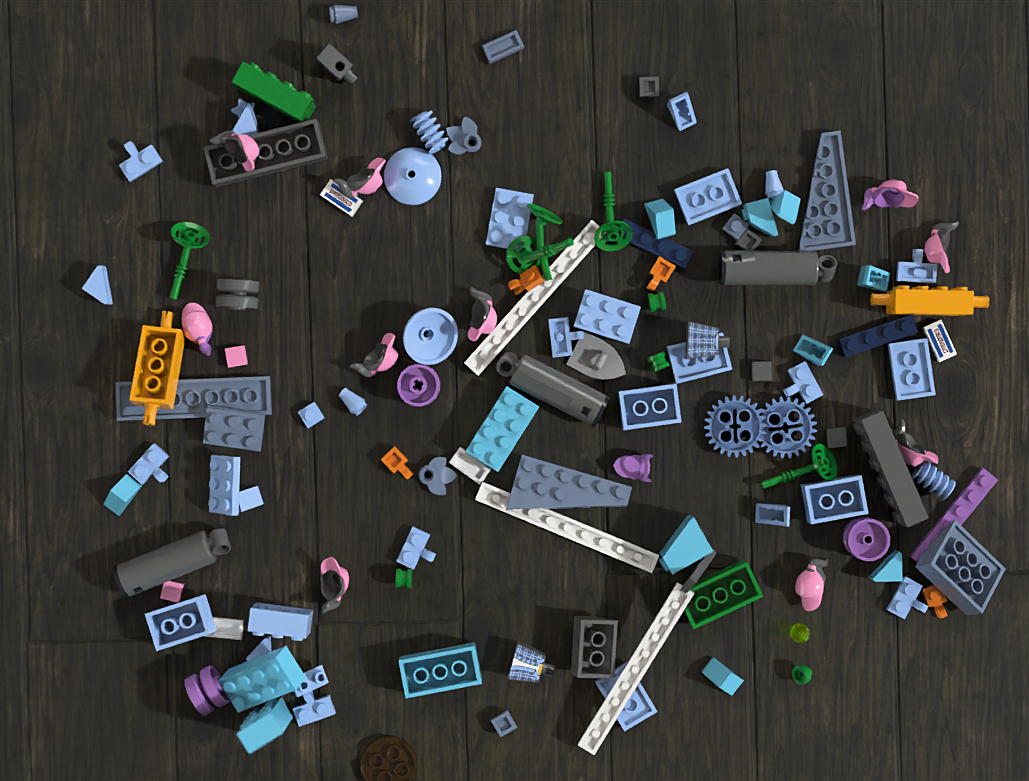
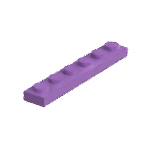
[910,468,998,563]

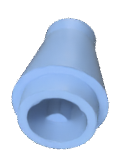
[765,170,784,200]
[339,388,367,416]

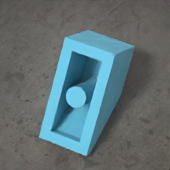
[742,198,778,238]

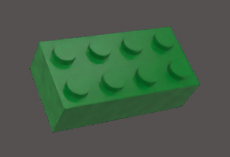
[232,62,316,123]
[684,559,764,629]

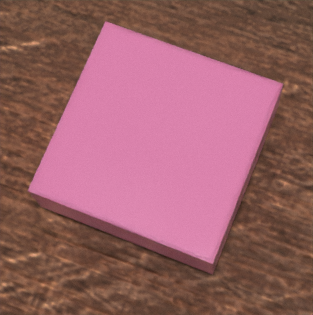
[225,345,248,368]
[160,580,185,603]

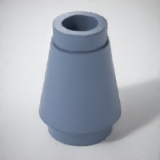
[329,5,358,24]

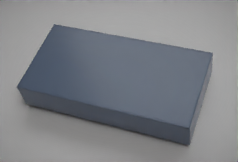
[482,30,524,64]

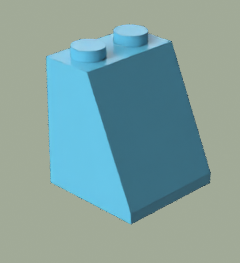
[659,514,713,574]

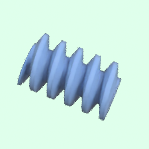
[410,111,448,154]
[911,461,956,501]

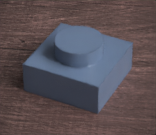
[722,213,749,240]
[491,710,517,737]

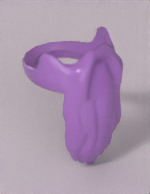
[613,454,653,482]

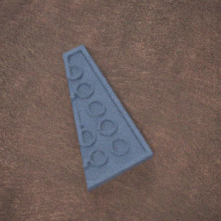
[798,131,856,251]
[506,455,632,510]

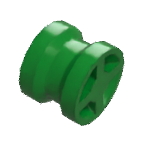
[647,291,666,312]
[646,351,670,373]
[396,568,412,588]

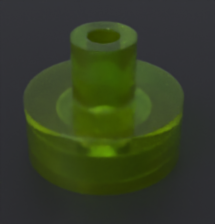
[790,623,810,643]

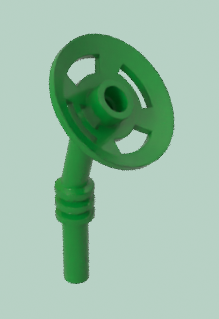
[594,172,633,251]
[527,203,563,281]
[169,222,210,300]
[506,236,574,274]
[760,444,837,489]

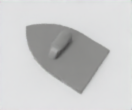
[566,331,626,379]

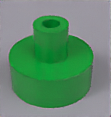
[792,664,812,685]

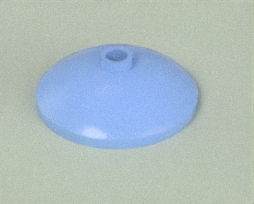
[384,147,441,205]
[403,308,458,365]

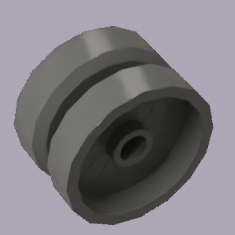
[215,279,260,310]

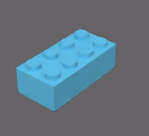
[465,386,539,472]
[398,642,482,698]
[218,646,306,712]
[237,697,293,754]

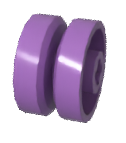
[397,364,441,406]
[843,517,890,561]
[185,665,230,716]

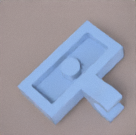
[119,141,163,182]
[896,249,937,283]
[548,317,585,358]
[783,361,823,404]
[128,443,169,485]
[396,526,436,570]
[887,576,928,619]
[293,691,336,727]

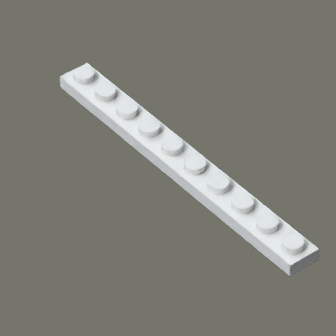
[464,220,606,376]
[475,482,659,573]
[578,582,694,755]

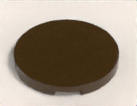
[361,736,418,781]

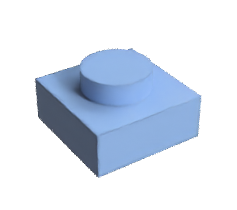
[298,402,325,428]

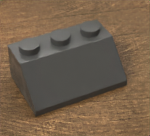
[571,616,618,678]

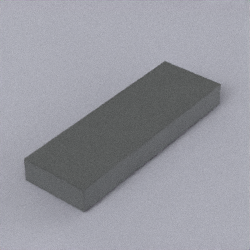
[680,548,716,594]

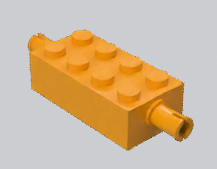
[870,286,989,316]
[130,311,186,426]

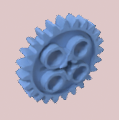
[704,395,767,458]
[760,396,817,458]

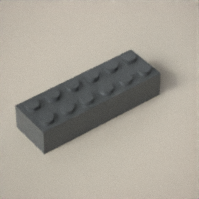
[203,119,328,187]
[853,410,928,527]

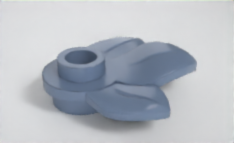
[446,117,481,155]
[418,457,457,495]

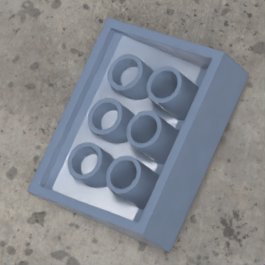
[915,520,1005,615]

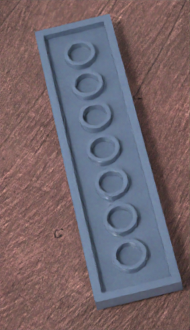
[115,376,272,421]

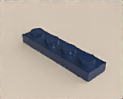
[618,218,693,269]
[838,314,918,357]

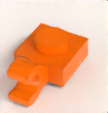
[647,256,676,292]
[508,265,544,295]
[381,446,413,479]
[921,584,948,619]

